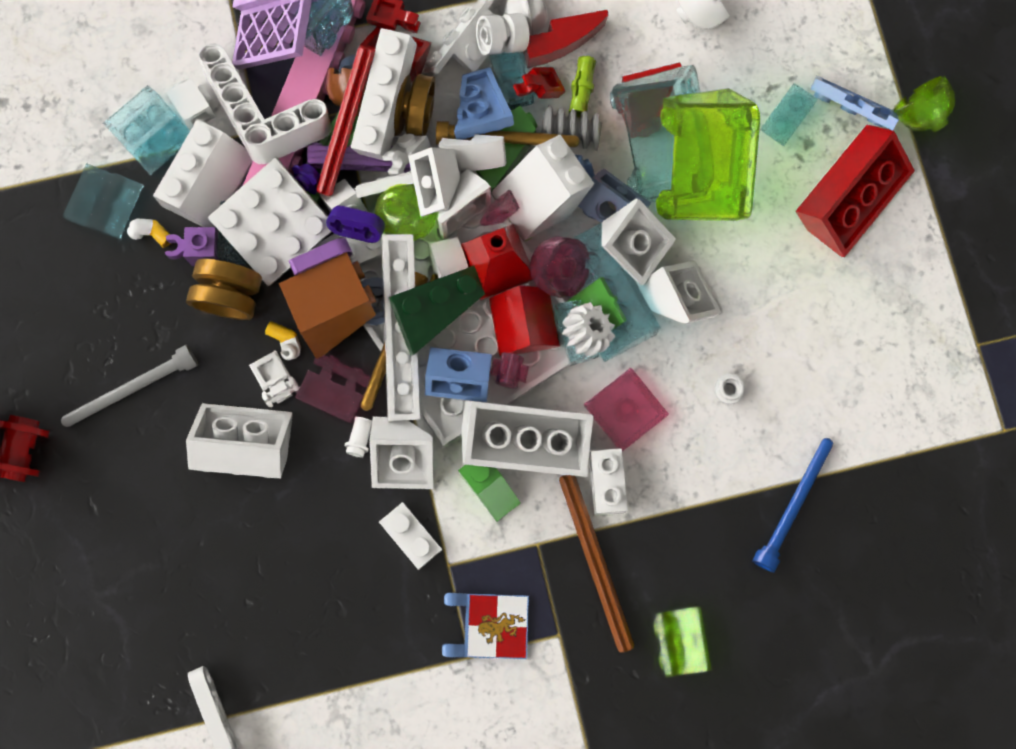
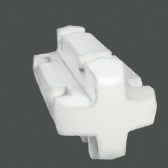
[262,377,300,407]

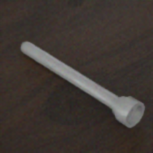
[61,344,199,427]

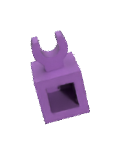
[165,227,222,266]

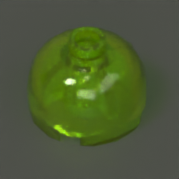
[892,76,956,132]
[374,184,437,241]

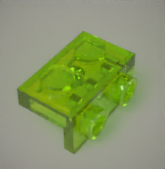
[654,607,711,677]

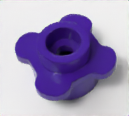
[292,164,320,195]

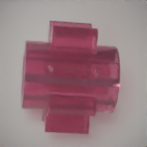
[490,353,529,389]

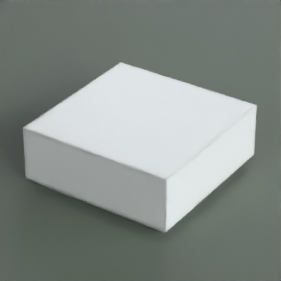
[249,350,291,392]

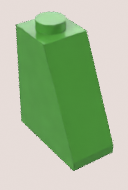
[476,105,538,197]

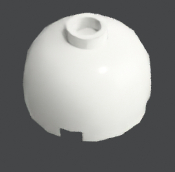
[676,0,730,29]

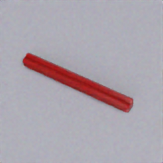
[316,47,374,196]

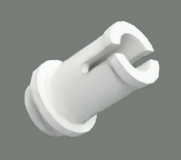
[344,417,372,458]

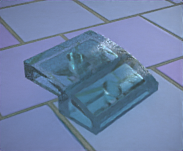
[63,163,143,239]

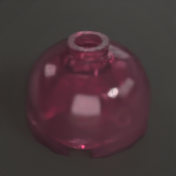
[530,236,590,298]

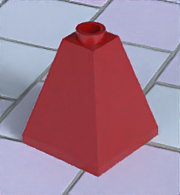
[461,224,536,301]

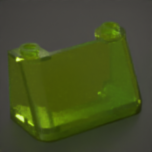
[656,88,760,221]

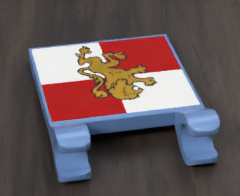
[442,593,529,659]

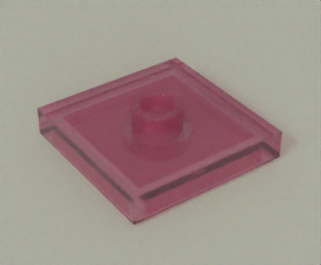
[583,368,669,452]

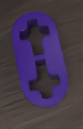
[326,206,386,243]

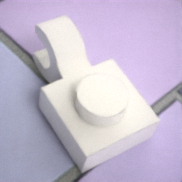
[383,134,431,174]

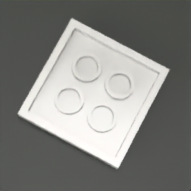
[207,157,332,286]

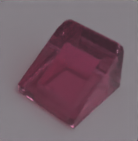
[480,190,520,226]

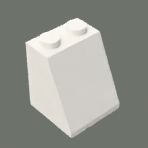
[491,135,595,241]

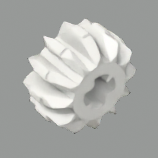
[562,302,615,357]

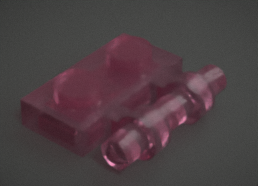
[295,355,371,424]

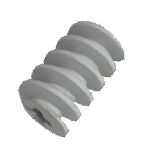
[541,105,602,151]

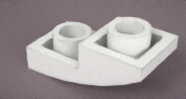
[439,134,507,171]
[428,237,468,278]

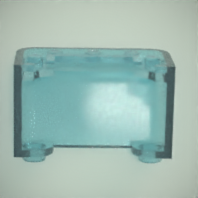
[610,65,713,202]

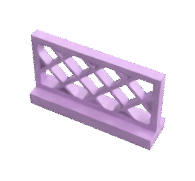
[232,0,319,70]

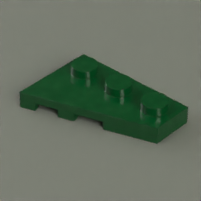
[388,266,485,356]

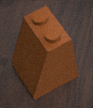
[279,252,377,359]

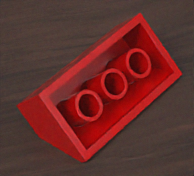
[795,125,915,258]

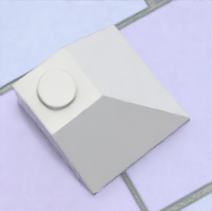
[438,169,491,240]
[637,261,721,324]
[369,417,433,489]

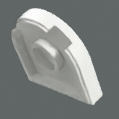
[355,170,414,198]

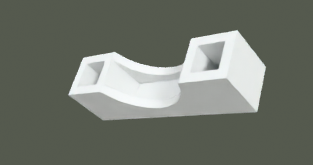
[351,28,417,160]

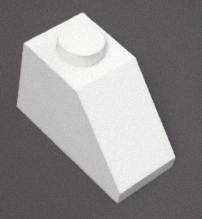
[408,147,461,216]

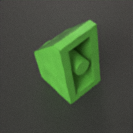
[458,465,521,522]

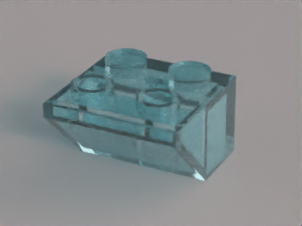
[287,0,354,56]
[103,85,190,175]

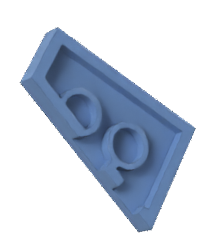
[454,67,514,140]
[811,75,899,131]

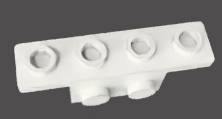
[422,0,494,76]

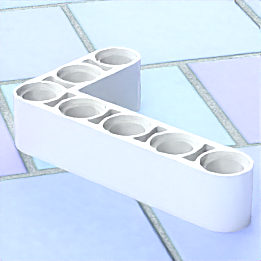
[198,43,332,164]

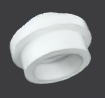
[715,374,746,404]

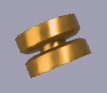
[394,74,435,136]
[186,259,262,320]

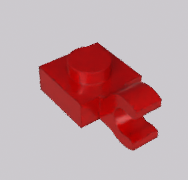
[366,0,421,33]
[513,67,566,99]

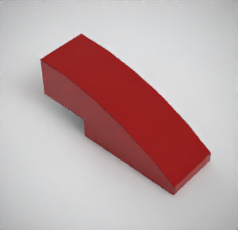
[524,10,609,69]

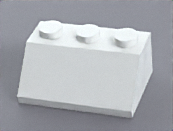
[153,119,253,228]
[186,403,292,479]

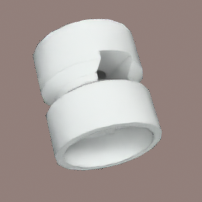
[476,13,529,55]

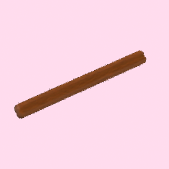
[559,475,635,653]

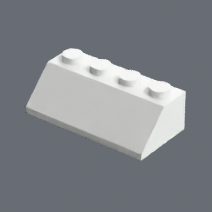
[461,400,593,477]

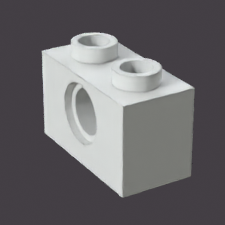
[589,448,628,516]

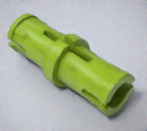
[569,56,596,118]

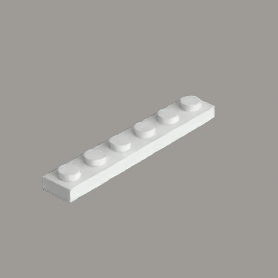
[381,234,420,421]

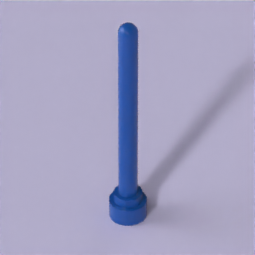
[752,438,833,573]

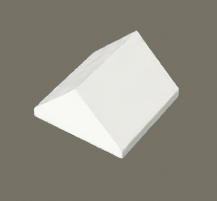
[602,199,676,286]

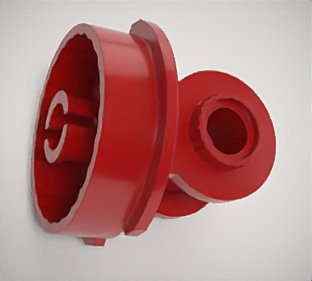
[0,415,50,482]

